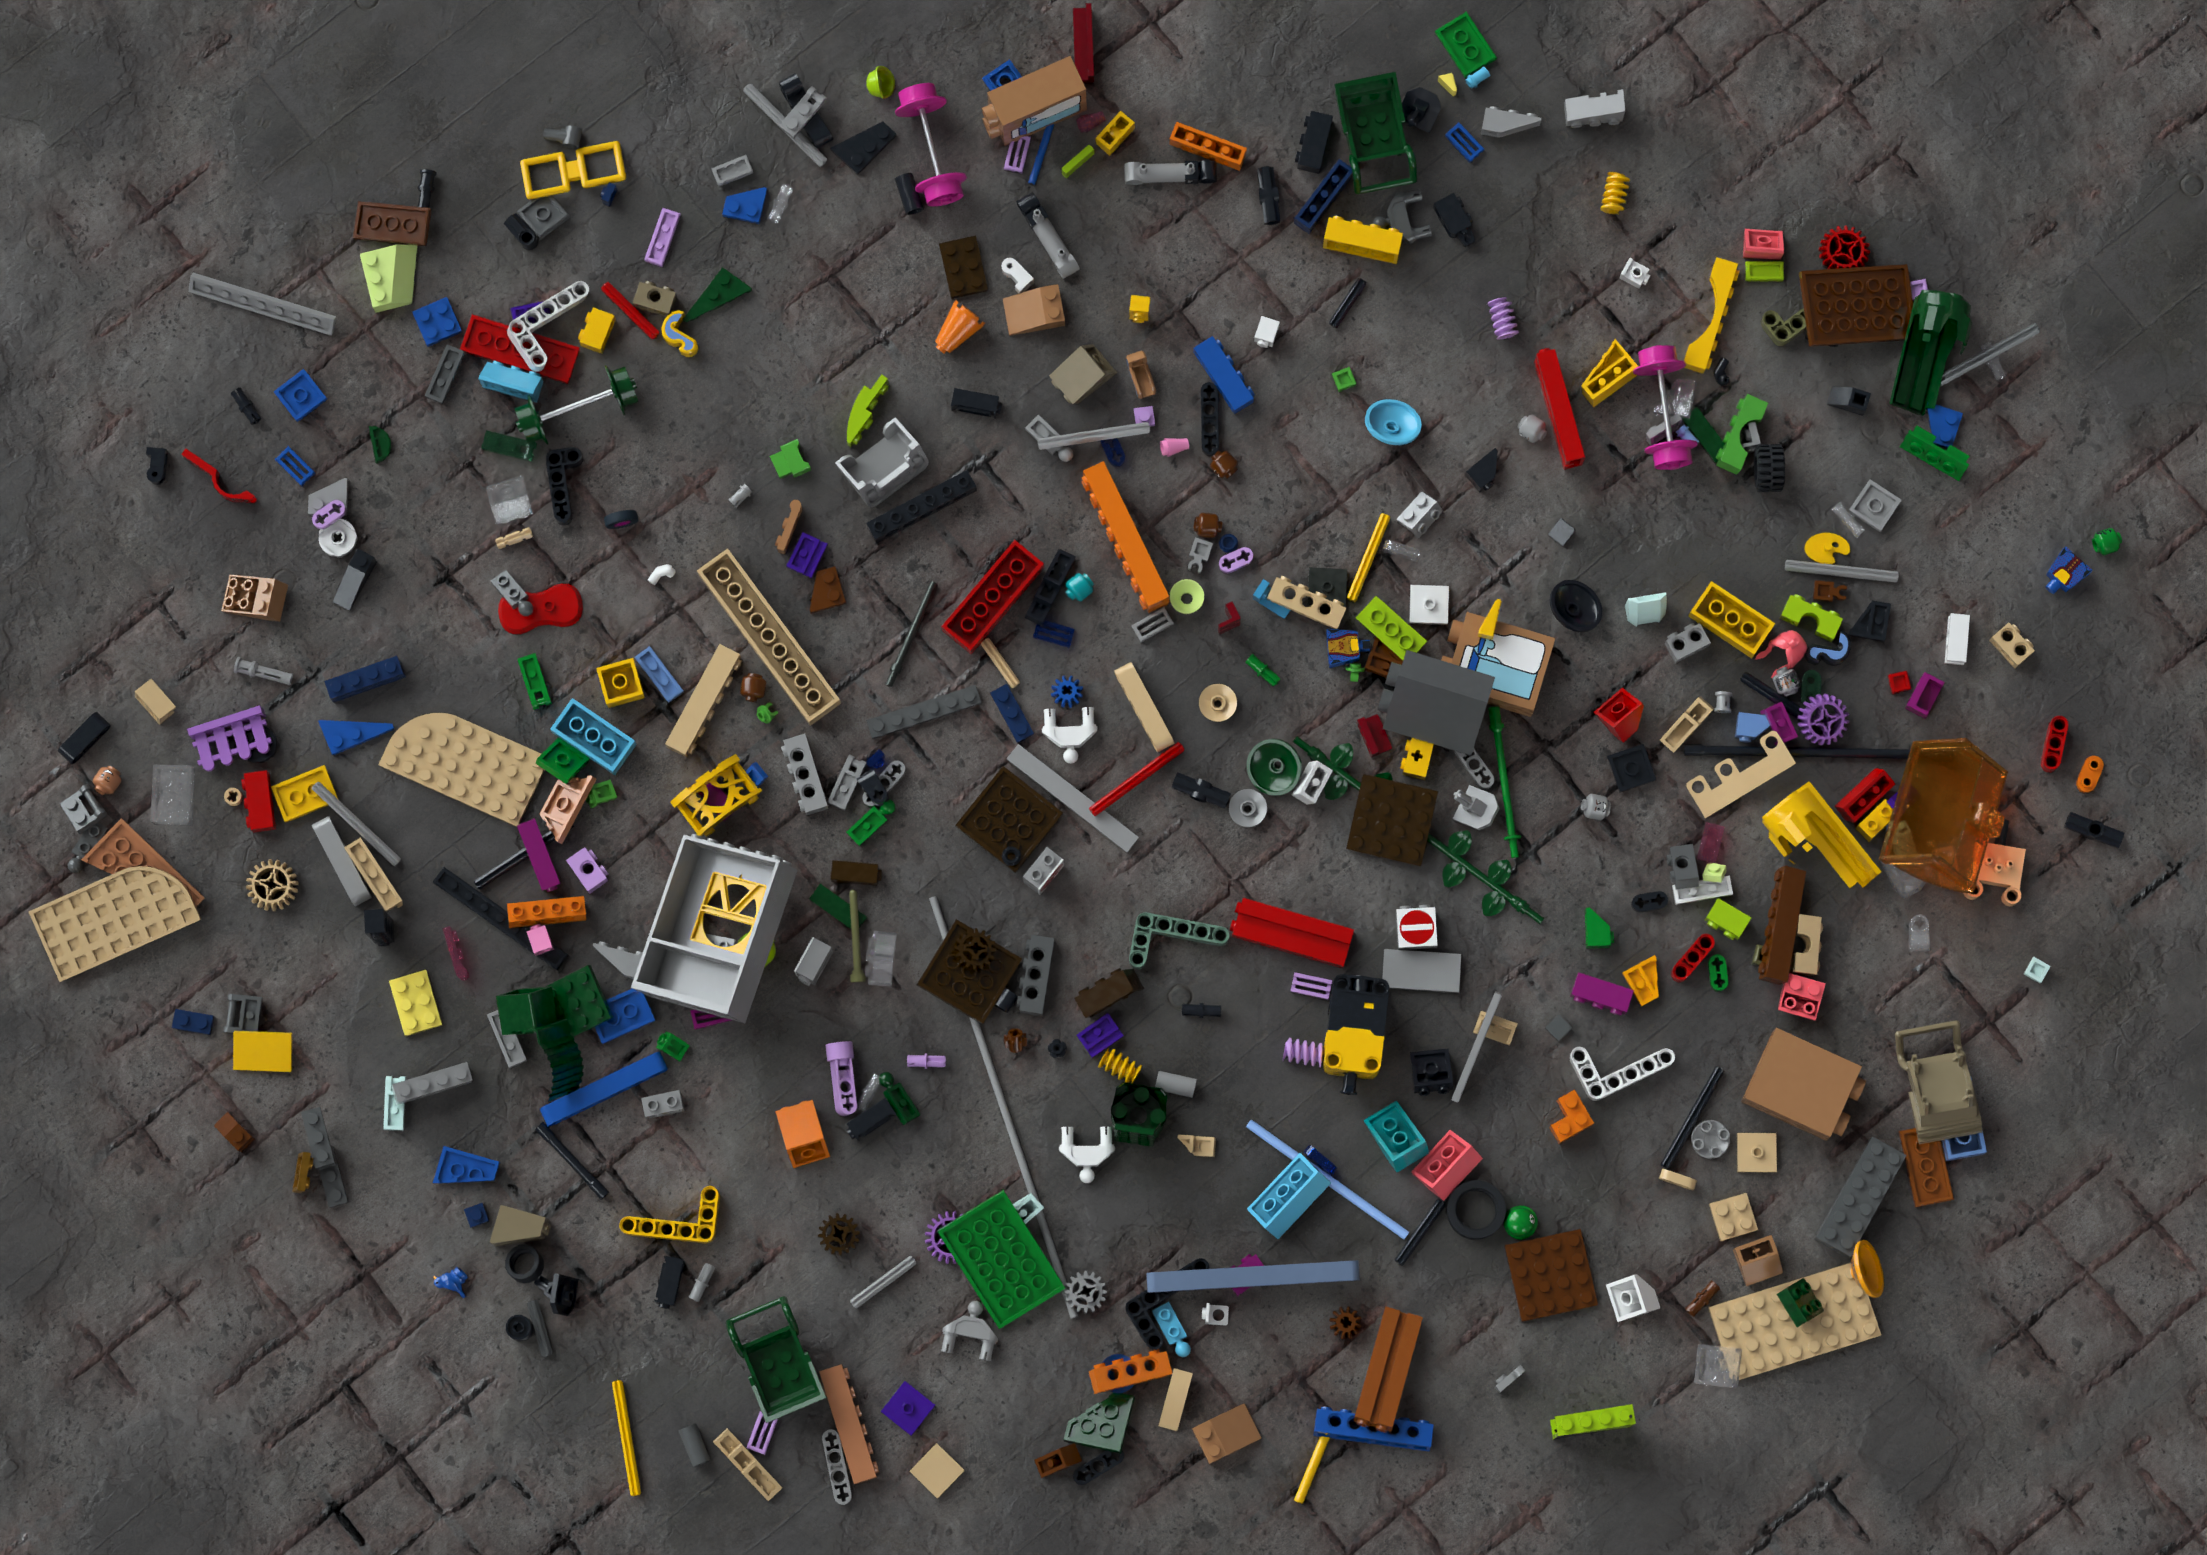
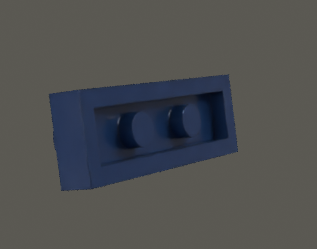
[990,684,1034,744]

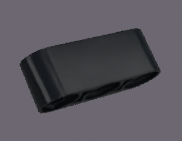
[58,712,111,765]

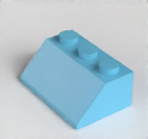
[478,361,544,403]

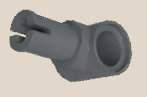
[543,126,582,149]

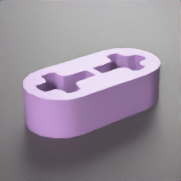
[312,500,346,529]
[1219,547,1253,574]

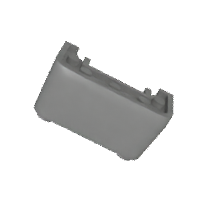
[835,417,929,507]

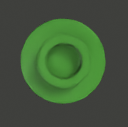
[1345,663,1365,682]
[757,703,778,724]

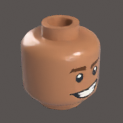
[93,766,122,795]

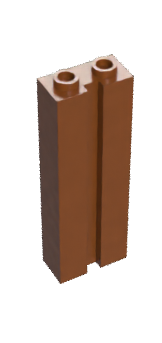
[1354,1306,1423,1433]

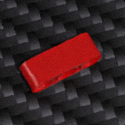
[2041,716,2068,772]
[1671,934,1715,982]

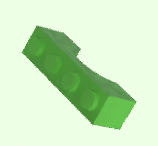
[1716,394,1768,475]

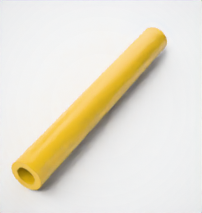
[1294,1434,1330,1504]

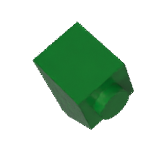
[1585,908,1614,949]

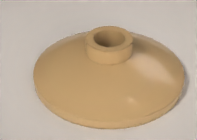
[1199,684,1237,722]

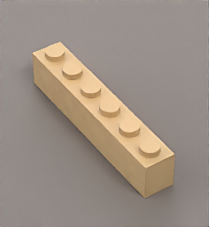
[665,644,742,758]

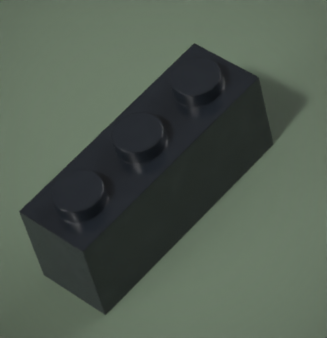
[1295,111,1333,174]

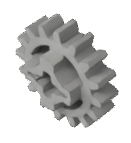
[1064,1271,1107,1314]

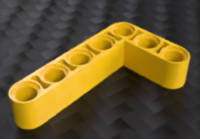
[619,1186,720,1243]

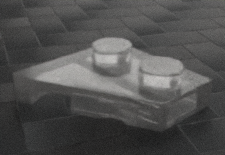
[1653,378,1697,418]

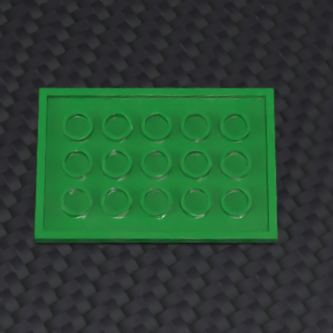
[937,1190,1065,1329]

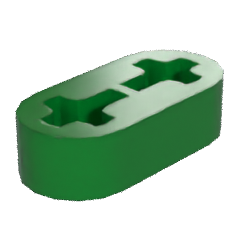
[1708,954,1728,992]

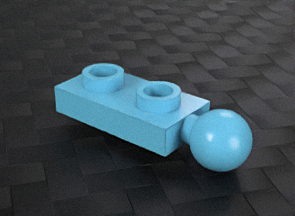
[1152,1302,1191,1357]

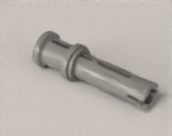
[233,657,293,685]

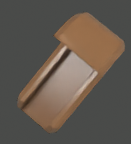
[1126,351,1156,399]

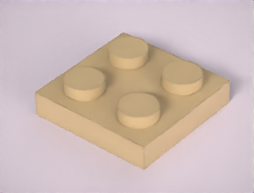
[1709,1193,1758,1242]

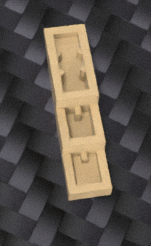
[713,1428,782,1501]

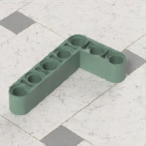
[1129,912,1229,969]

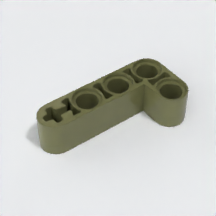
[1761,308,1807,346]

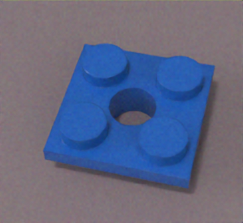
[982,59,1022,91]

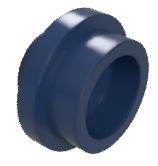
[1219,534,1238,553]

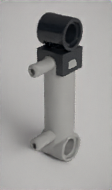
[1124,160,1217,185]
[1016,192,1080,279]

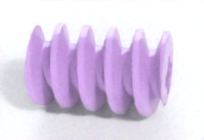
[1488,297,1519,340]
[1282,1037,1324,1068]

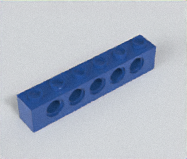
[1313,1407,1434,1452]

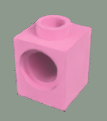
[527,924,554,956]

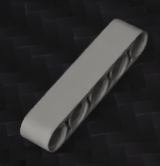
[312,816,372,906]

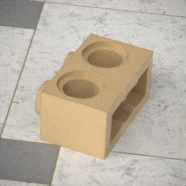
[1989,623,2035,669]

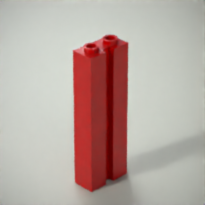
[1534,348,1585,470]
[1229,898,1354,969]

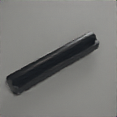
[1329,278,1366,328]

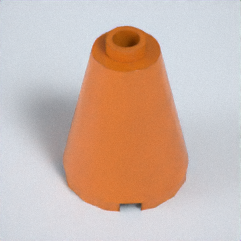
[935,300,985,354]

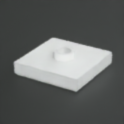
[1409,585,1449,625]

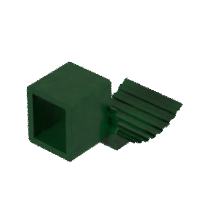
[496,986,584,1102]

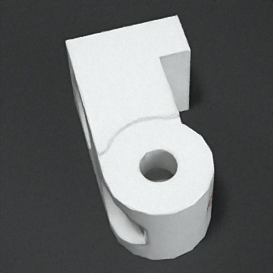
[1001,258,1034,294]

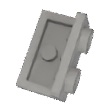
[1397,491,1443,538]

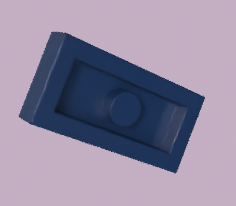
[172,1009,214,1035]

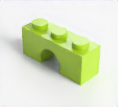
[1779,594,1843,643]

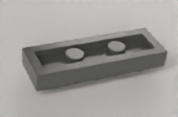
[425,345,465,404]

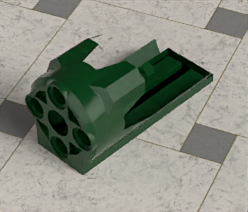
[1889,290,1972,416]
[1111,1082,1167,1147]

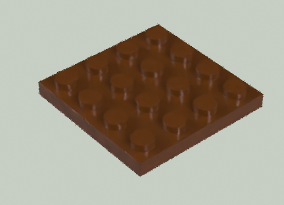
[1504,1229,1598,1322]

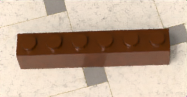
[1758,865,1806,985]

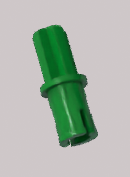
[1245,654,1280,687]

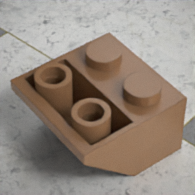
[1733,1235,1783,1286]

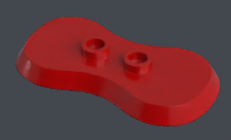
[498,583,583,634]

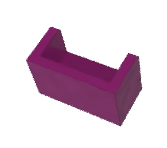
[1905,672,1945,719]
[1760,702,1798,746]

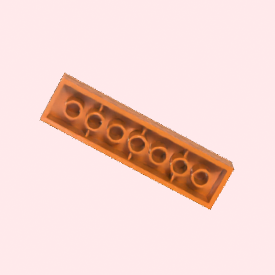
[1081,461,1169,613]

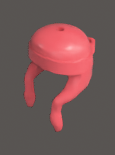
[1756,630,1807,679]

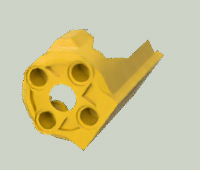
[1762,781,1881,888]

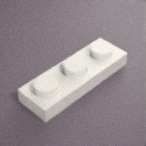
[1672,875,1733,905]

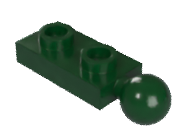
[878,1072,920,1125]

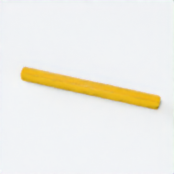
[612,1380,641,1496]

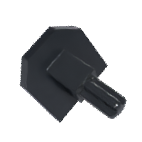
[1402,87,1442,133]
[534,1273,579,1316]

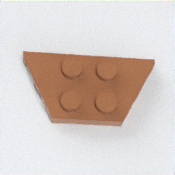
[540,775,596,844]

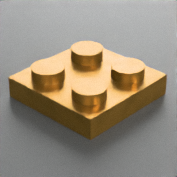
[292,1152,313,1193]

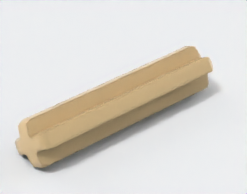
[981,638,1020,688]

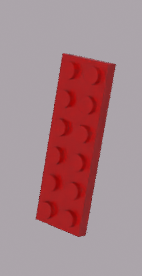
[460,314,580,384]

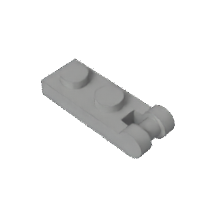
[779,86,827,139]
[827,755,867,811]

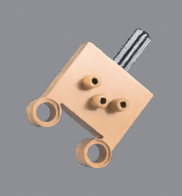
[1963,819,2026,906]

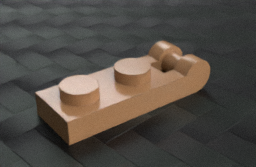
[775,500,802,555]

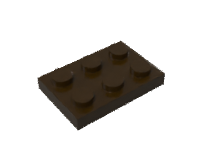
[939,235,988,299]

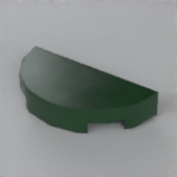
[369,426,391,464]

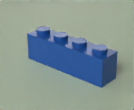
[1193,336,1255,414]

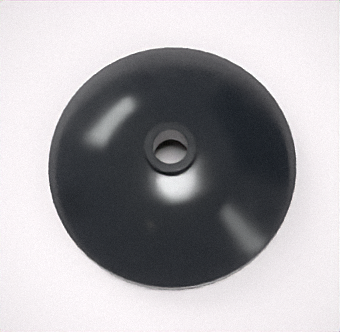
[1549,580,1602,632]

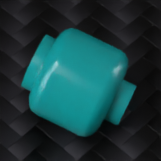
[1065,573,1094,601]

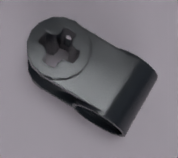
[857,769,889,807]

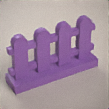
[187,706,272,772]

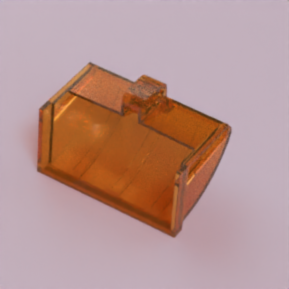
[1879,738,2008,893]

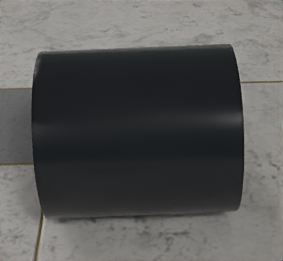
[995,988,1018,1013]

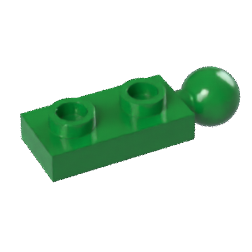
[846,799,895,847]

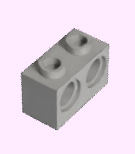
[1665,623,1711,664]
[641,1090,685,1119]

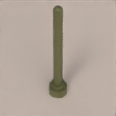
[849,890,866,983]

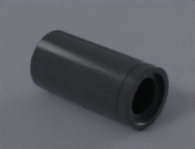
[895,173,924,215]

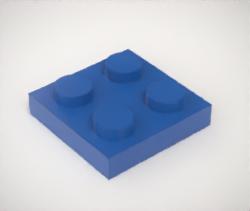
[412,297,462,347]
[274,369,327,422]

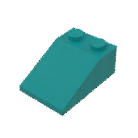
[1364,1101,1429,1173]

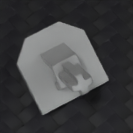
[1453,785,1500,830]

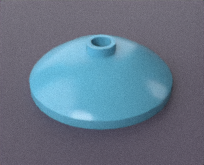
[1365,399,1422,445]

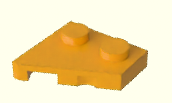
[1622,955,1659,1007]

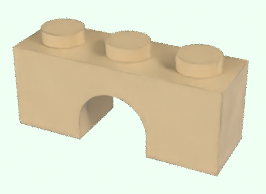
[1789,914,1823,976]

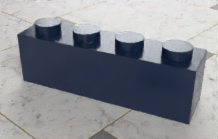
[1294,159,1353,234]
[324,656,406,703]

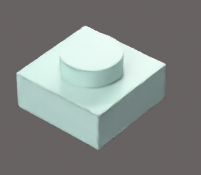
[2024,957,2050,983]

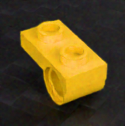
[1129,295,1150,323]

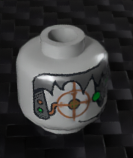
[1773,667,1801,697]

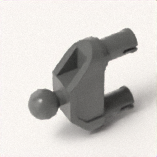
[1372,189,1432,244]

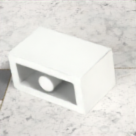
[1291,761,1333,805]

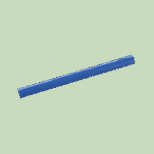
[1028,124,1054,185]

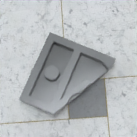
[308,478,348,516]

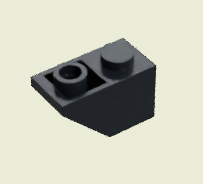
[1827,386,1871,416]

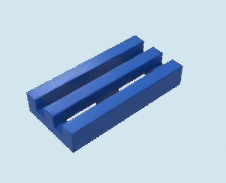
[1445,122,1484,163]
[275,446,316,486]

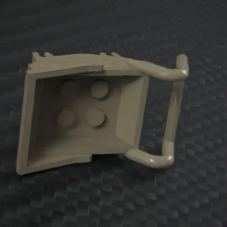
[1895,1020,1982,1144]

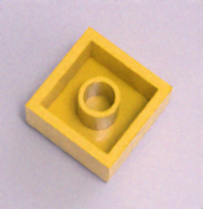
[596,658,645,708]

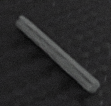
[1940,323,2040,386]

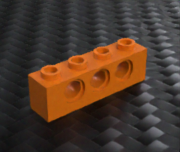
[1169,122,1247,171]
[507,896,586,928]
[1089,1349,1172,1394]

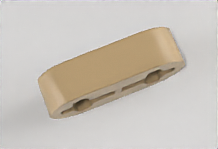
[1659,1169,1697,1190]

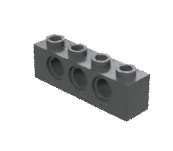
[1016,935,1055,1016]

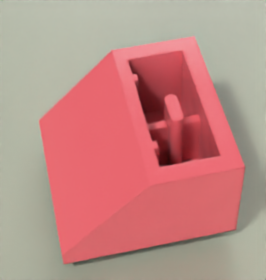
[1778,973,1826,1021]

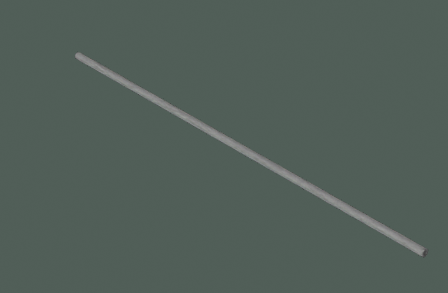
[929,896,1078,1318]

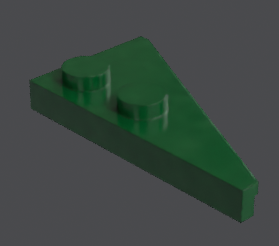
[683,267,752,323]

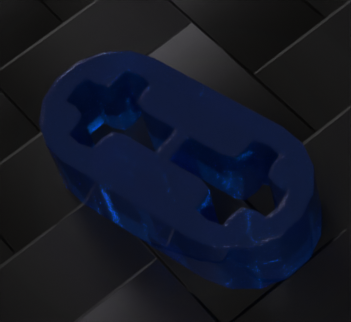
[1100,438,1125,467]
[1303,1145,1337,1176]

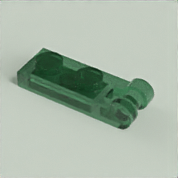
[481,430,537,462]

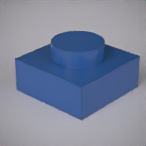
[746,762,768,788]

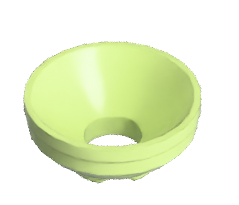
[1170,579,1204,614]

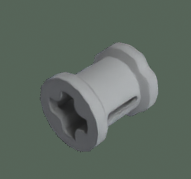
[1714,691,1732,713]

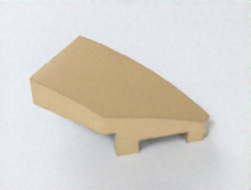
[1178,1135,1216,1157]

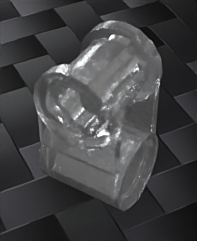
[1909,914,1930,952]

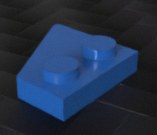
[722,187,767,224]
[1927,404,1963,449]

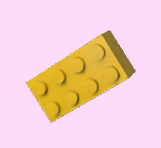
[1323,216,1403,264]
[1688,581,1775,659]

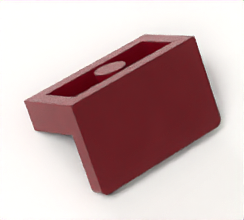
[1218,601,1241,635]
[1356,714,1392,758]

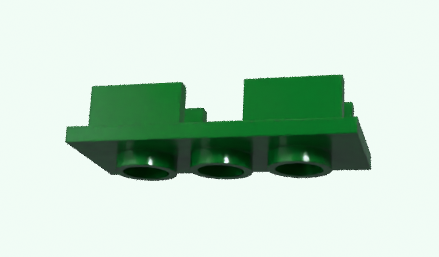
[1900,426,1970,481]

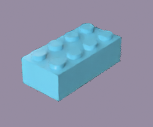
[550,698,637,775]

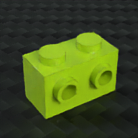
[1705,898,1751,940]

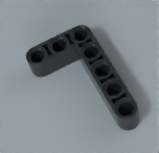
[1125,1258,1209,1351]

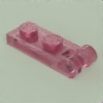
[442,926,469,981]

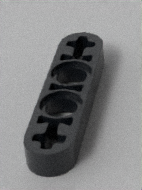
[1200,382,1219,456]

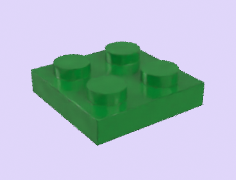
[535,737,589,784]

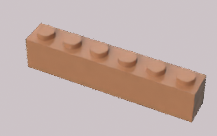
[819,1364,879,1485]

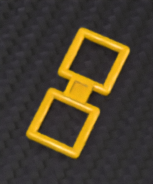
[520,141,626,200]

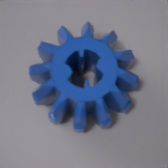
[1051,676,1083,708]

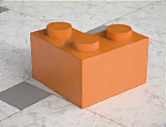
[1549,1090,1594,1144]

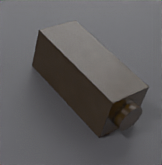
[831,860,882,886]

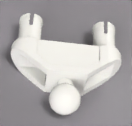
[1042,707,1097,764]
[1059,1127,1115,1183]

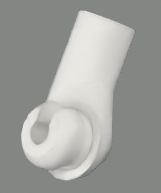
[648,564,675,585]

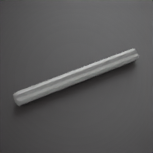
[743,84,827,167]
[1038,422,1150,450]
[1785,560,1899,582]
[312,782,401,866]

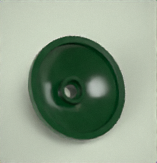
[1247,738,1302,796]

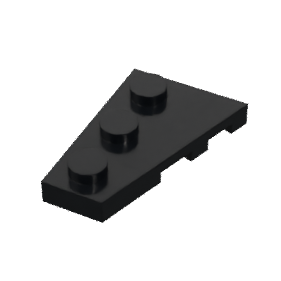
[830,121,897,175]

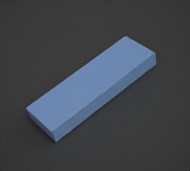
[634,646,684,703]

